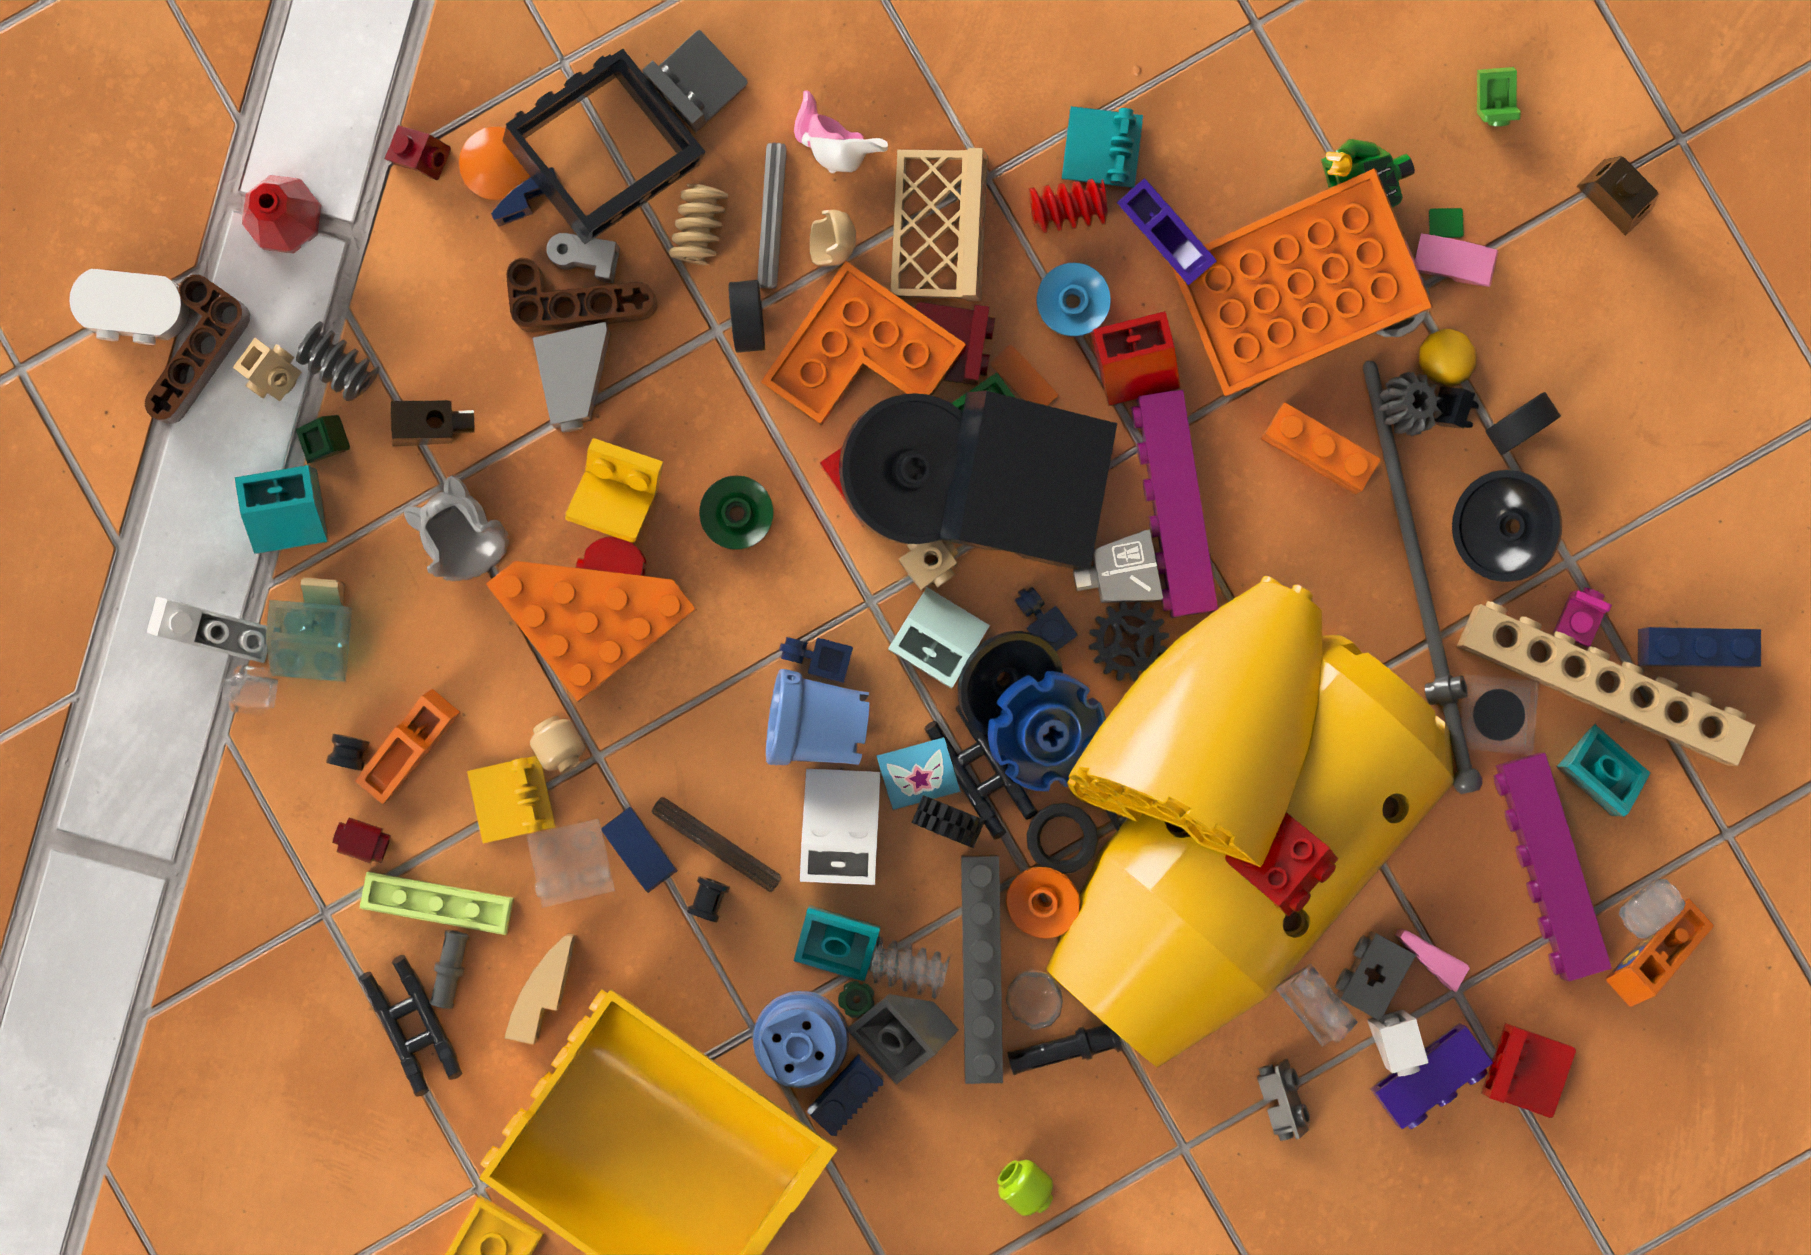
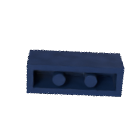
[1638,627,1761,668]

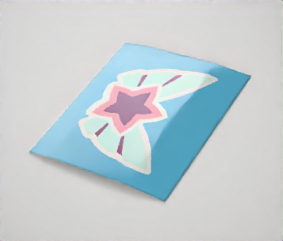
[877,737,961,810]

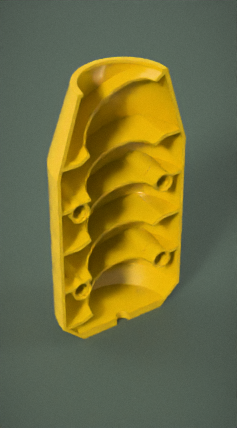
[1046,635,1454,1068]

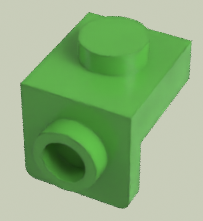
[1477,67,1521,126]

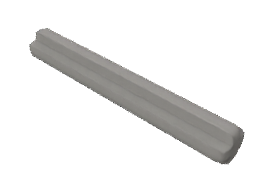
[757,143,787,289]

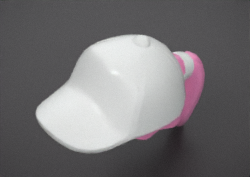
[794,90,888,173]

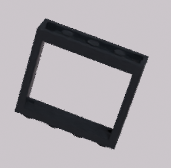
[502,49,705,244]

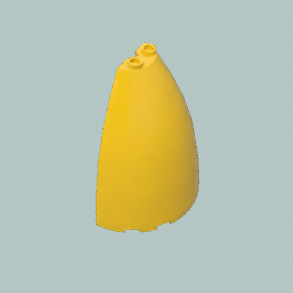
[1067,576,1322,867]

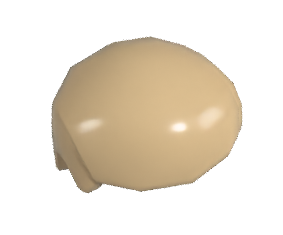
[810,210,856,266]

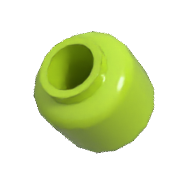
[997,1159,1053,1216]

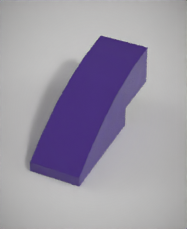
[1117,178,1217,285]

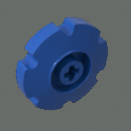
[988,671,1106,791]

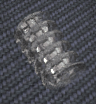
[869,936,950,999]

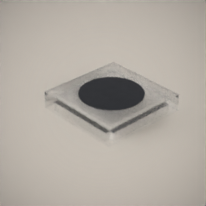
[1459,674,1539,755]

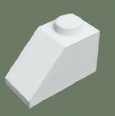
[1367,1010,1428,1076]

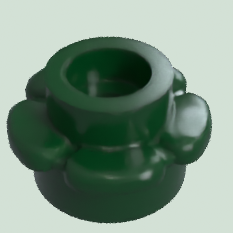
[838,981,875,1018]

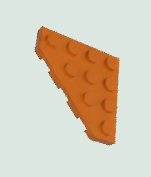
[486,561,697,702]

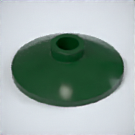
[699,475,774,550]

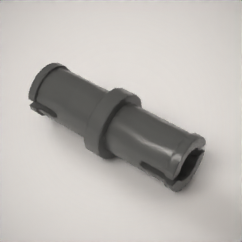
[429,930,469,1009]

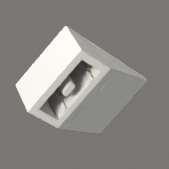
[800,769,880,885]

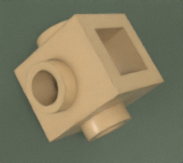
[233,338,302,401]
[899,540,959,591]

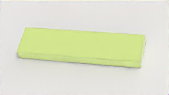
[360,871,514,935]

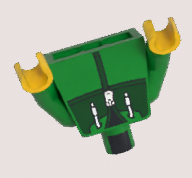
[1321,139,1415,209]

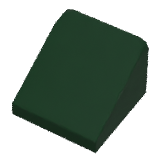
[296,415,350,464]

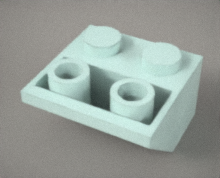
[888,587,990,689]

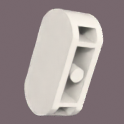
[70,269,189,345]

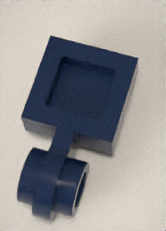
[1014,587,1078,651]
[779,637,853,683]

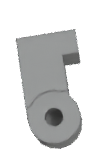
[547,233,620,283]

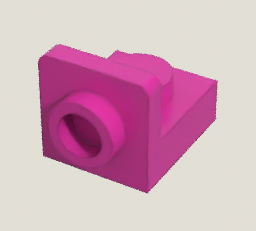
[1553,587,1612,647]

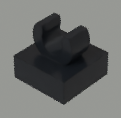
[1434,387,1479,429]

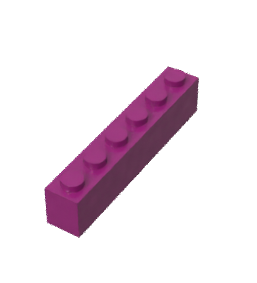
[1131,389,1218,618]
[1493,753,1612,981]

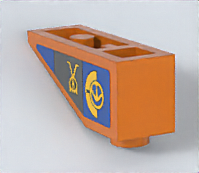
[1605,899,1714,1007]

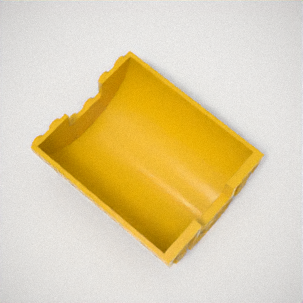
[479,989,838,1255]

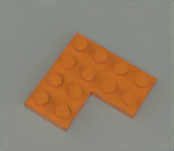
[761,261,967,425]

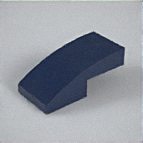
[491,167,561,227]
[601,807,678,893]

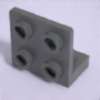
[642,30,748,133]

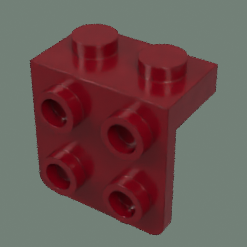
[915,302,995,386]

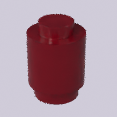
[332,817,391,864]

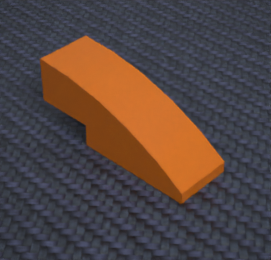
[355,689,461,804]

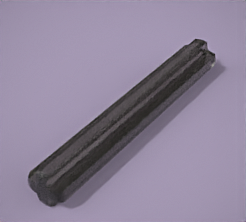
[651,797,782,892]

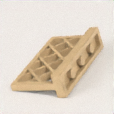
[891,148,988,301]

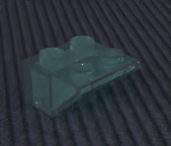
[266,600,352,682]

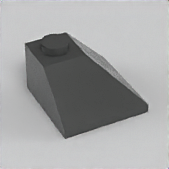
[847,994,959,1085]

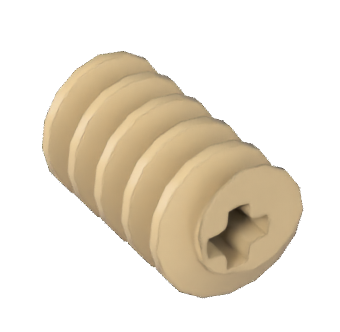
[669,184,728,265]

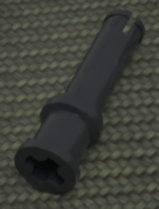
[1007,1024,1123,1075]

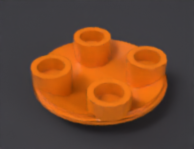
[459,127,530,200]

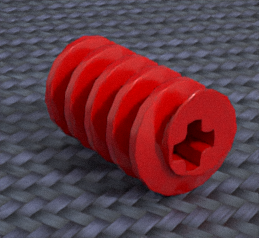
[1029,179,1108,233]

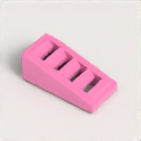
[1395,928,1470,992]

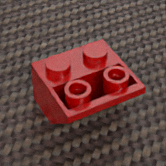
[1090,311,1181,406]

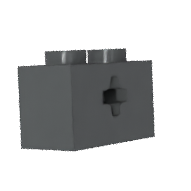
[1335,931,1416,1021]

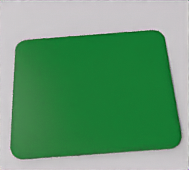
[1429,208,1464,238]

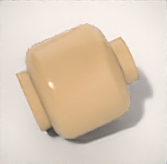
[530,716,586,774]

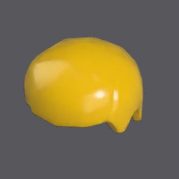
[1419,329,1477,387]

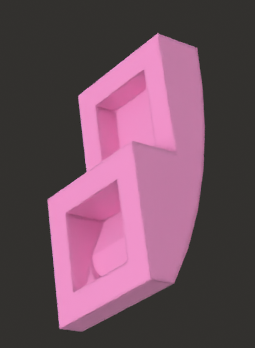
[1415,233,1498,287]

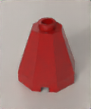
[242,175,322,254]

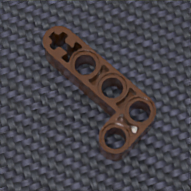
[506,258,657,333]
[145,275,250,424]

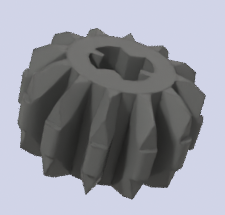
[1378,372,1443,436]

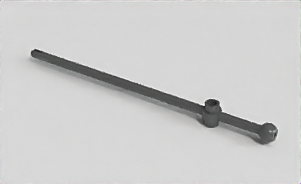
[1363,361,1482,794]

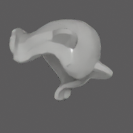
[404,475,509,581]

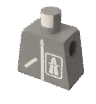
[1073,529,1163,603]

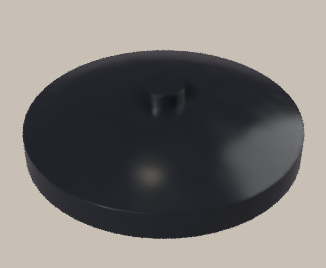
[839,393,963,544]

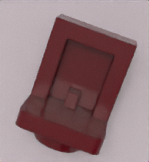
[384,125,451,180]

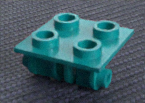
[1062,106,1143,188]

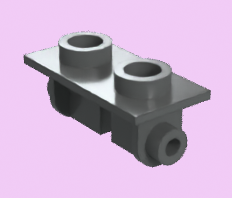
[1257,1059,1310,1141]

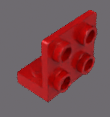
[1481,1023,1576,1118]

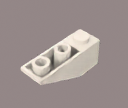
[147,597,274,663]

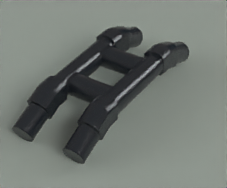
[924,705,1038,840]
[358,955,462,1097]

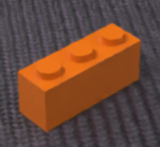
[1261,402,1381,495]

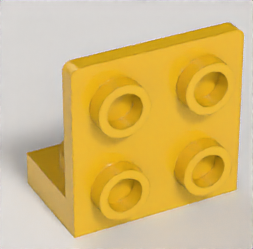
[565,438,663,543]

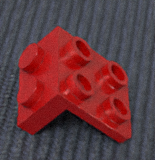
[1225,812,1338,917]

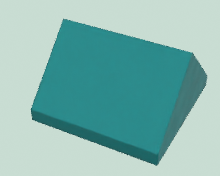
[1556,724,1650,817]
[793,905,881,982]

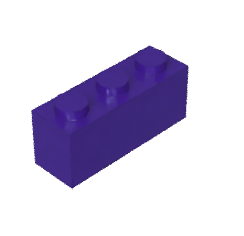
[1370,1023,1493,1129]

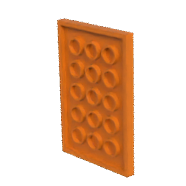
[1172,169,1434,397]

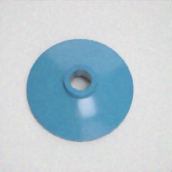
[1037,263,1111,337]

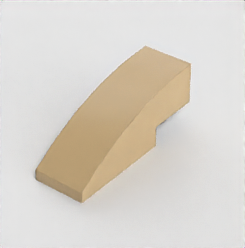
[504,933,576,1044]

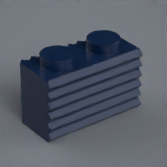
[807,1054,884,1136]

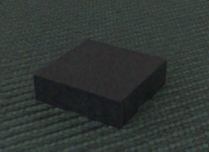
[939,391,1117,569]

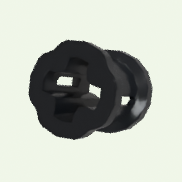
[687,876,730,922]

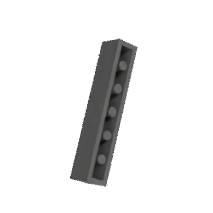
[961,855,1003,1084]

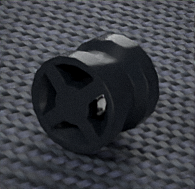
[326,734,370,771]

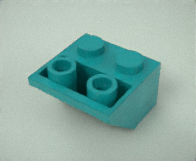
[234,465,329,554]

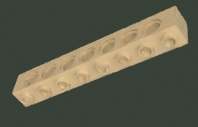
[1457,601,1755,766]

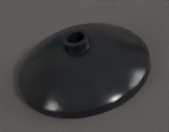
[1452,470,1562,582]
[958,631,1063,736]

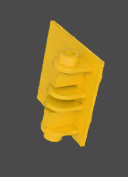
[467,756,556,843]

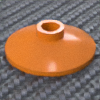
[1006,867,1080,939]

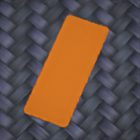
[990,345,1058,406]

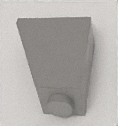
[533,322,610,432]

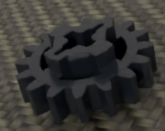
[1088,601,1169,682]

